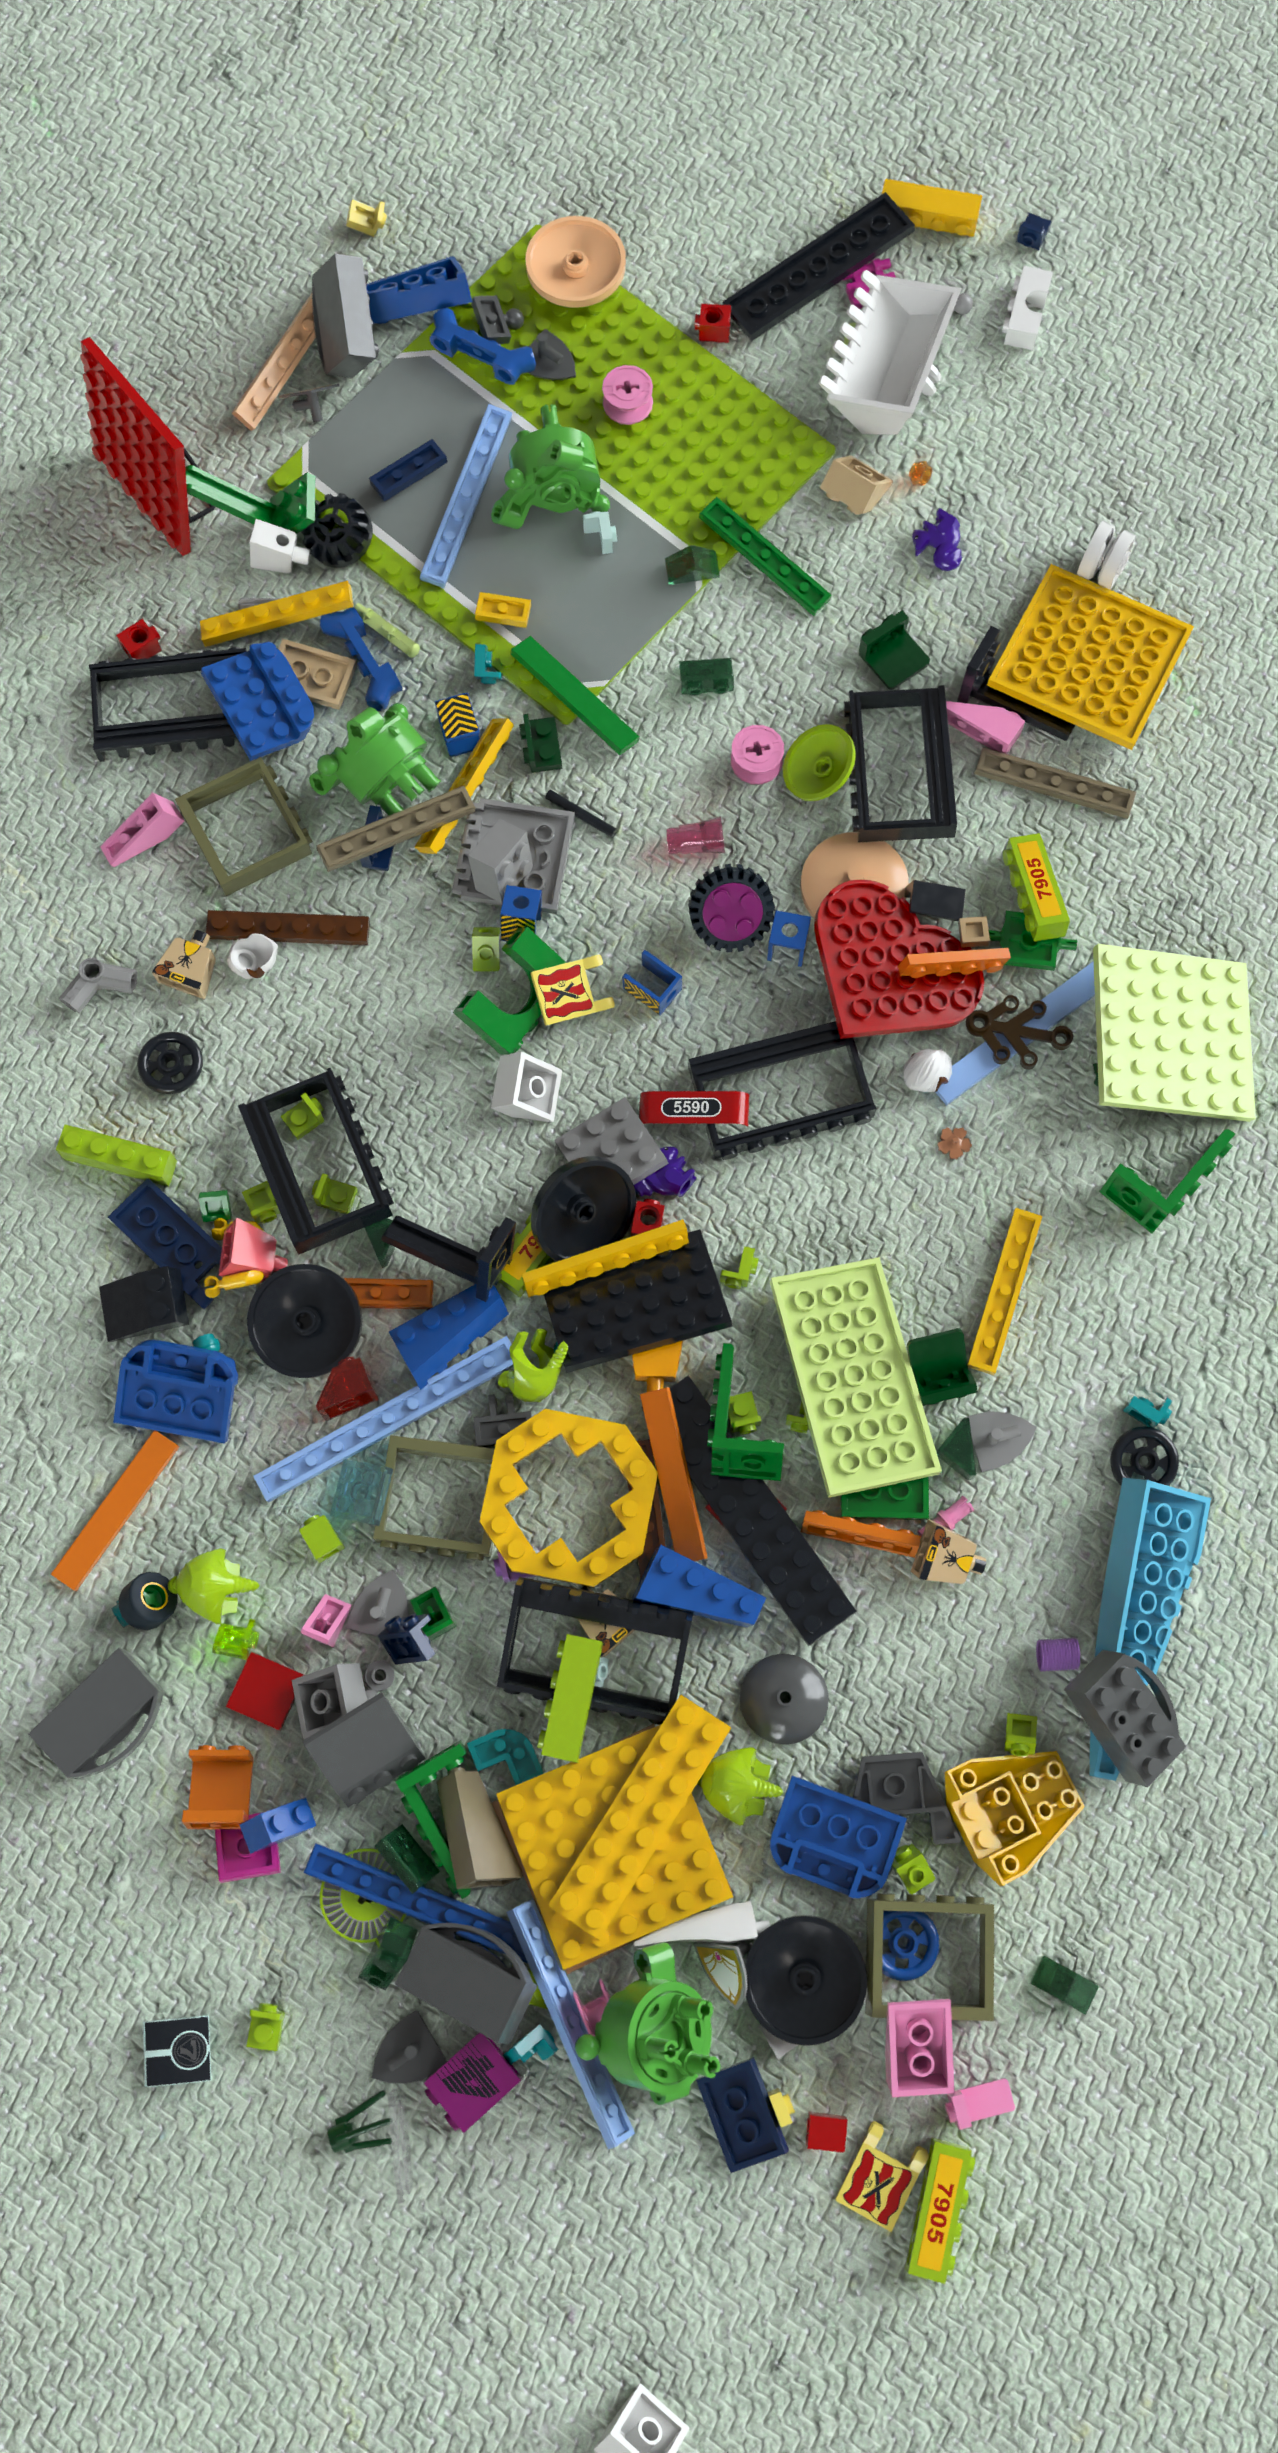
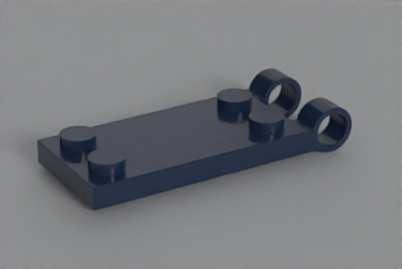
[108,1178,222,1310]

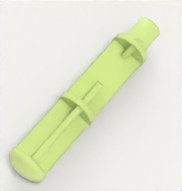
[354,603,420,658]

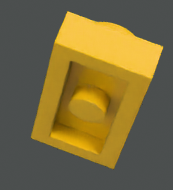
[475,592,531,628]

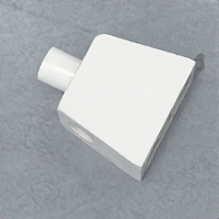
[250,519,311,574]

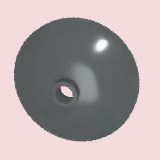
[740,1654,829,1745]

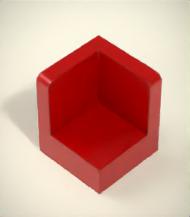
[805,2111,848,2153]

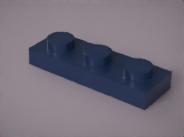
[369,439,448,502]

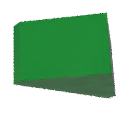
[410,1586,457,1641]

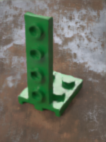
[185,465,316,534]
[1099,1129,1235,1234]
[707,1343,784,1481]
[396,1740,471,1899]

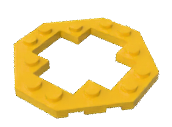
[479,1409,658,1588]

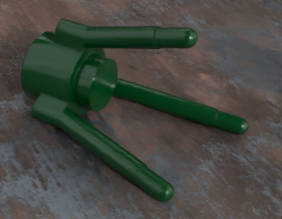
[327,2090,393,2153]

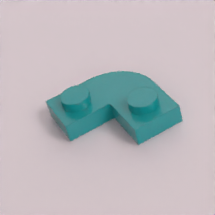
[467,1729,544,1785]

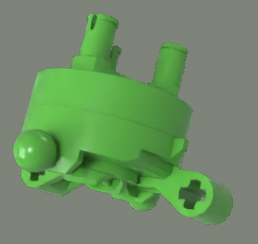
[491,404,610,529]
[309,703,441,816]
[575,1942,720,2105]

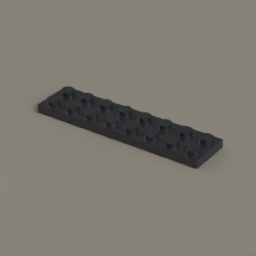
[722,192,915,342]

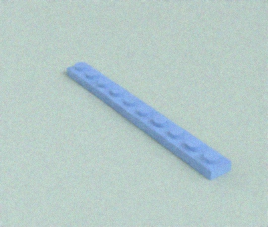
[253,1336,514,1503]

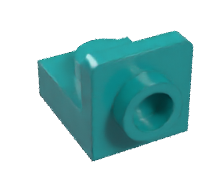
[474,644,502,684]
[1123,1396,1172,1428]
[503,2024,558,2065]

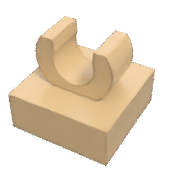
[958,916,990,948]

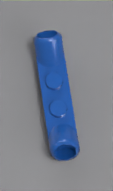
[429,308,536,385]
[320,607,402,711]

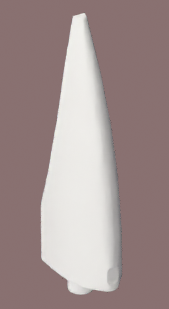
[633,1901,770,1947]

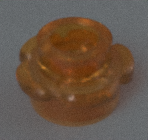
[909,460,932,486]

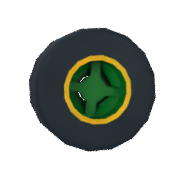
[119,1572,178,1631]

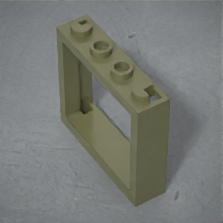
[175,757,313,896]
[373,1435,494,1561]
[865,1893,994,2021]

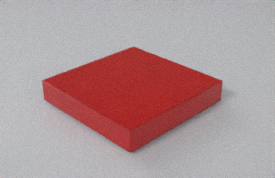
[226,1652,305,1731]

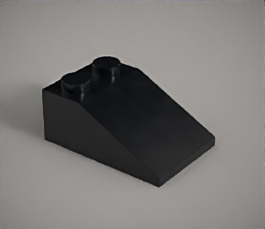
[99,1266,189,1342]

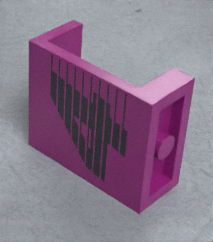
[424,2033,523,2133]

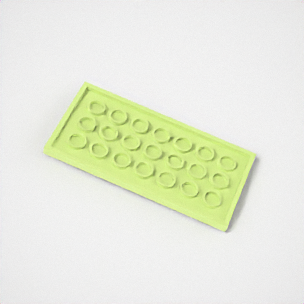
[770,1257,942,1498]

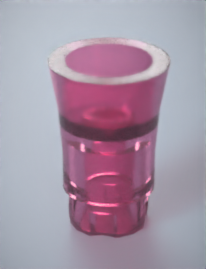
[666,816,725,855]

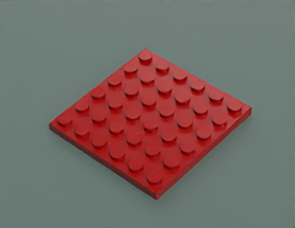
[80,337,191,556]

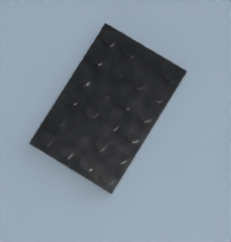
[544,1229,732,1373]

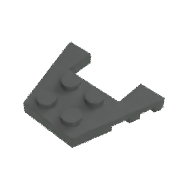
[853,1752,961,1845]

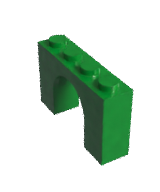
[453,927,567,1055]

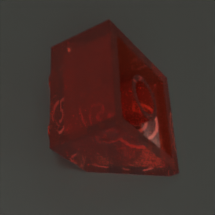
[316,1357,379,1421]

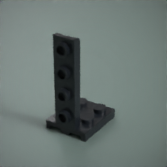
[957,626,1076,742]
[381,1216,516,1302]

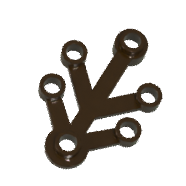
[965,995,1074,1070]

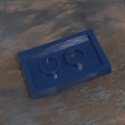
[696,2057,789,2173]

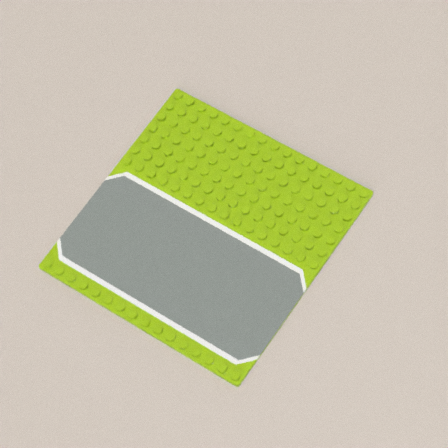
[267,225,836,725]

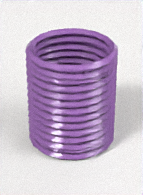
[1036,1638,1080,1672]

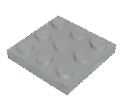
[554,1097,669,1185]

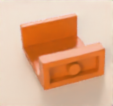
[182,1745,254,1829]

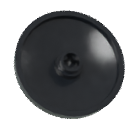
[531,1156,636,1262]
[247,1264,362,1378]
[745,1915,867,2045]

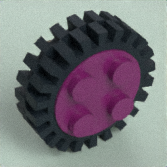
[688,864,775,953]

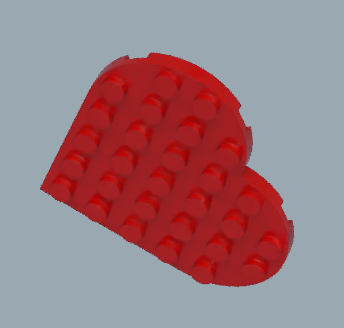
[814,880,984,1039]

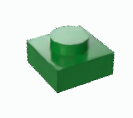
[198,1190,232,1222]

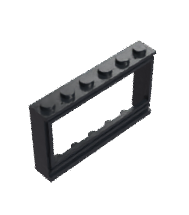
[89,647,247,762]
[844,685,957,842]
[688,1021,876,1160]
[238,1067,394,1255]
[497,1577,694,1725]

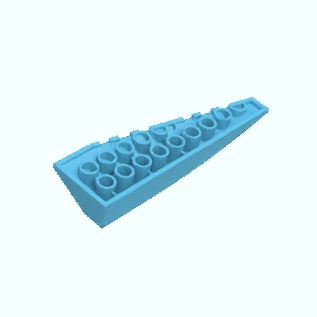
[1090,1478,1211,1781]

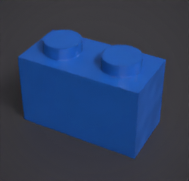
[240,1797,317,1854]

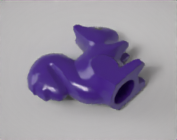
[912,508,963,571]
[634,1147,697,1197]

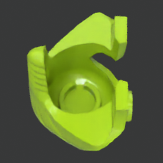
[498,1329,568,1403]
[168,1548,260,1624]
[697,1747,783,1826]

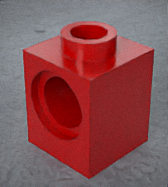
[694,303,731,343]
[116,619,162,659]
[631,1199,665,1237]

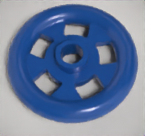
[882,1911,939,1981]

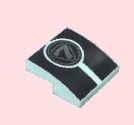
[143,2015,211,2087]

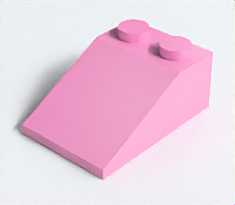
[885,1999,954,2097]

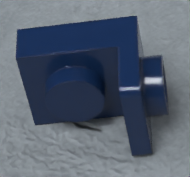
[1016,213,1052,250]

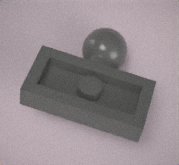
[471,296,524,344]

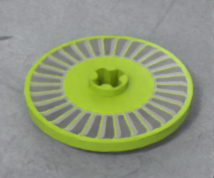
[320,1848,409,1943]

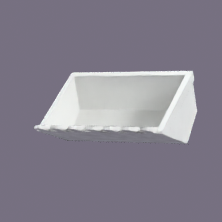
[819,270,962,434]

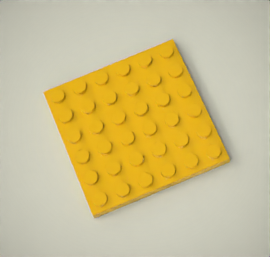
[987,564,1194,750]
[496,1724,734,1970]

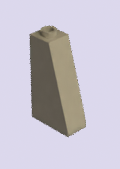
[436,1767,523,1889]

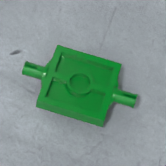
[989,910,1077,971]

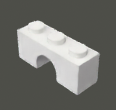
[1002,266,1053,350]

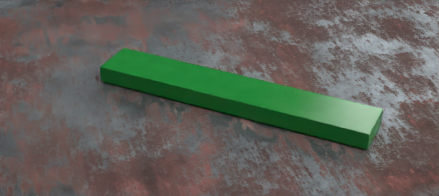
[699,496,832,616]
[511,636,640,756]

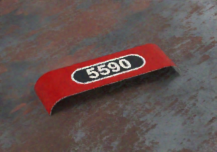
[639,1091,749,1127]

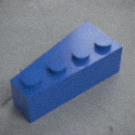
[366,256,473,324]
[389,1284,509,1390]
[631,1545,766,1628]

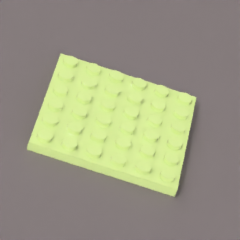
[1093,944,1256,1122]

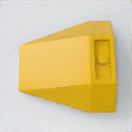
[945,1751,1085,1887]

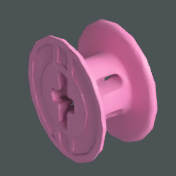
[602,365,653,425]
[731,725,784,785]
[573,1979,610,2036]

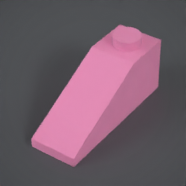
[946,701,1025,754]
[100,793,185,867]

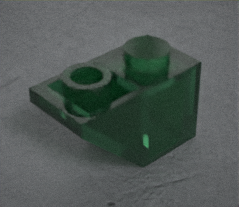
[358,1917,418,1990]

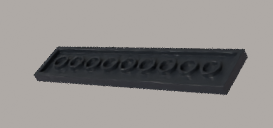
[641,1375,857,1647]

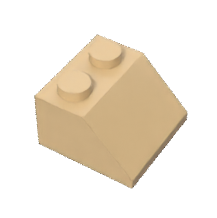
[820,455,893,515]

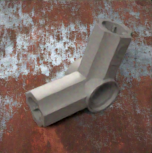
[59,958,137,1014]

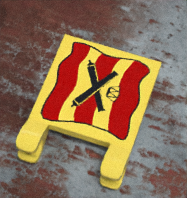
[530,955,615,1026]
[835,2121,929,2232]

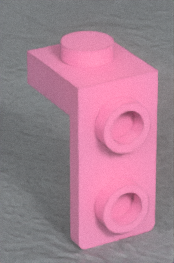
[945,2078,1015,2130]

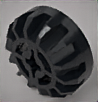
[301,493,373,568]

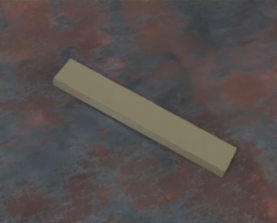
[974,747,1136,819]
[316,786,476,872]

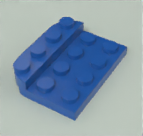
[201,642,314,761]
[113,1340,238,1444]
[770,1775,907,1899]

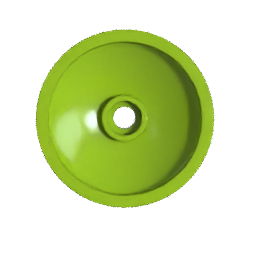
[783,724,856,801]

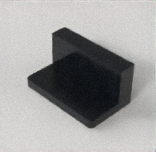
[905,880,966,922]

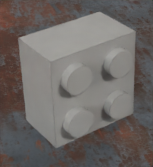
[468,819,533,903]
[292,1663,367,1739]

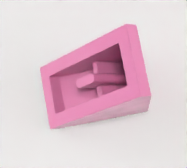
[301,1594,352,1648]

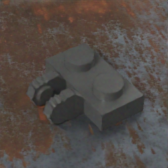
[474,1392,532,1447]

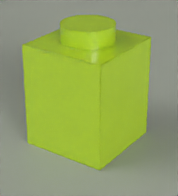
[299,1514,345,1563]

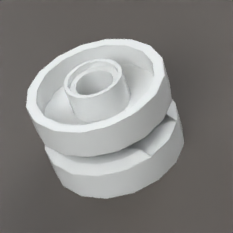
[1077,521,1136,590]

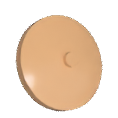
[526,216,626,308]
[800,832,909,919]

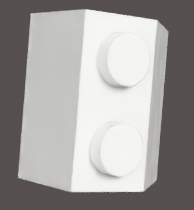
[491,1052,562,1122]
[594,2384,689,2453]

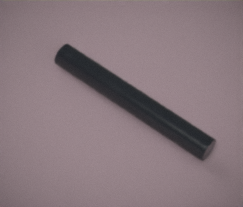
[545,789,618,838]

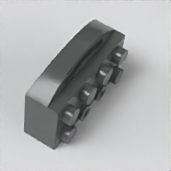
[312,253,379,378]
[28,1648,166,1779]
[1064,1650,1186,1787]
[395,1923,538,2044]

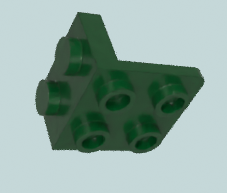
[858,610,930,690]
[907,1328,978,1406]

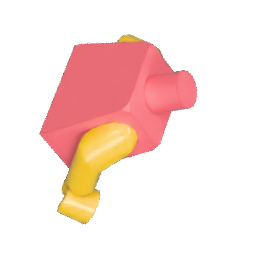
[204,1218,288,1298]

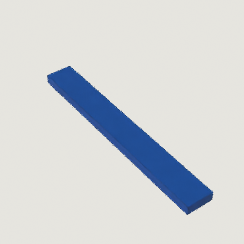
[303,1843,528,1964]

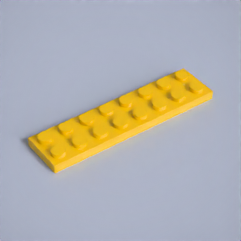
[548,1695,732,1941]

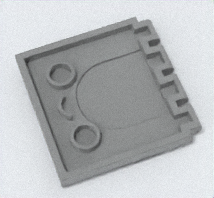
[452,798,575,914]

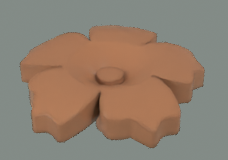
[937,1127,972,1160]

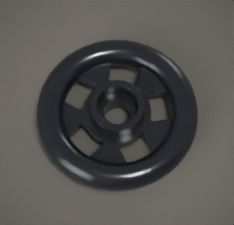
[137,1032,203,1094]
[1110,1426,1179,1486]

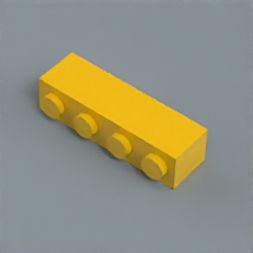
[882,178,982,237]

